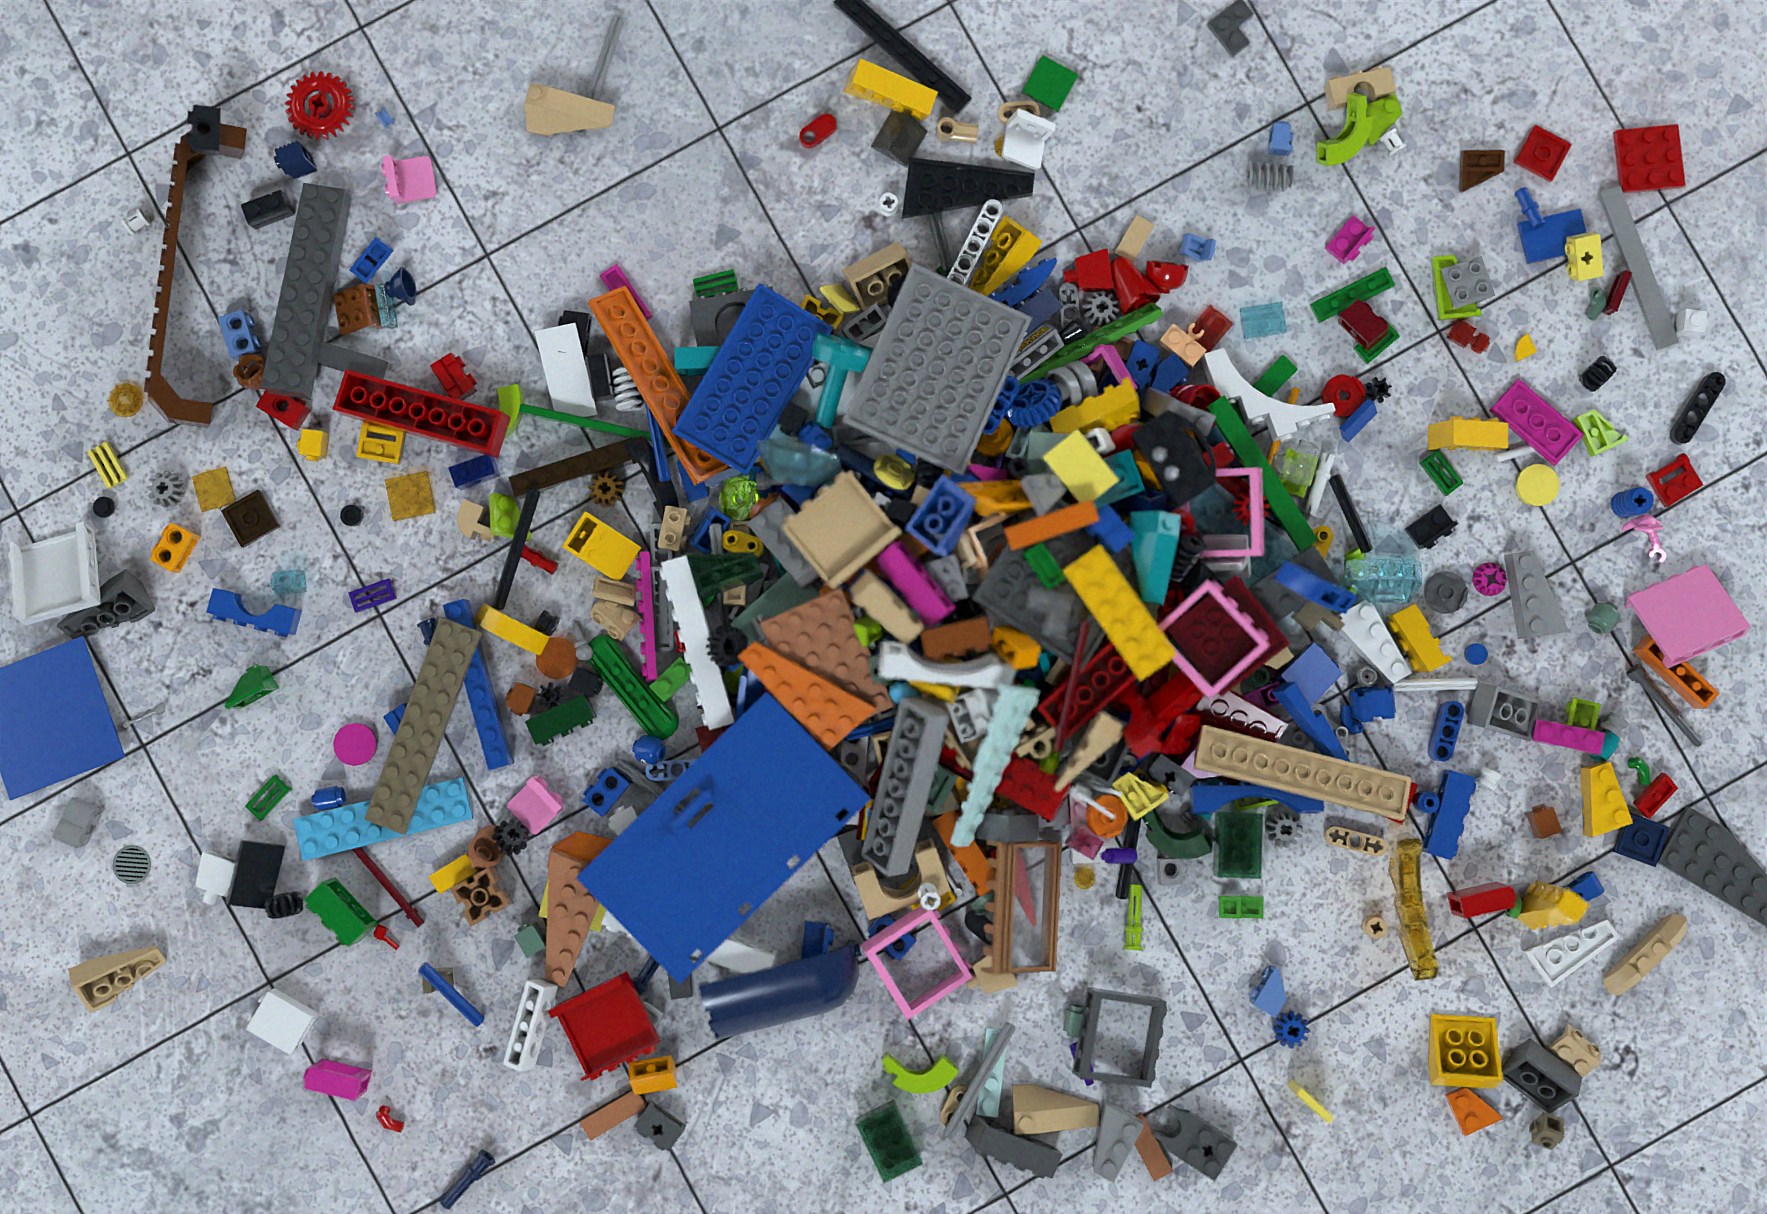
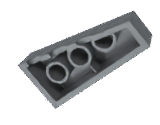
[964,1113,1063,1179]

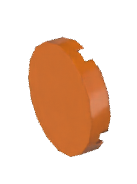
[1086,794,1128,838]

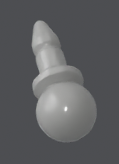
[573,622,593,661]

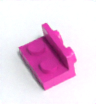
[1325,215,1376,265]

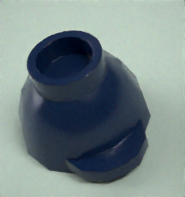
[385,266,417,306]

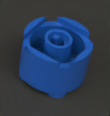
[1349,685,1396,722]

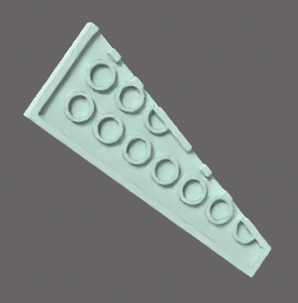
[950,684,1040,847]

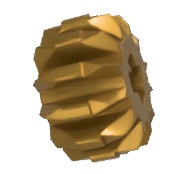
[588,471,625,508]

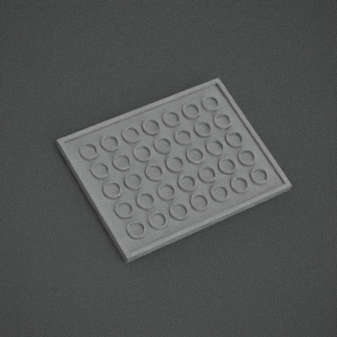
[842,263,1032,476]

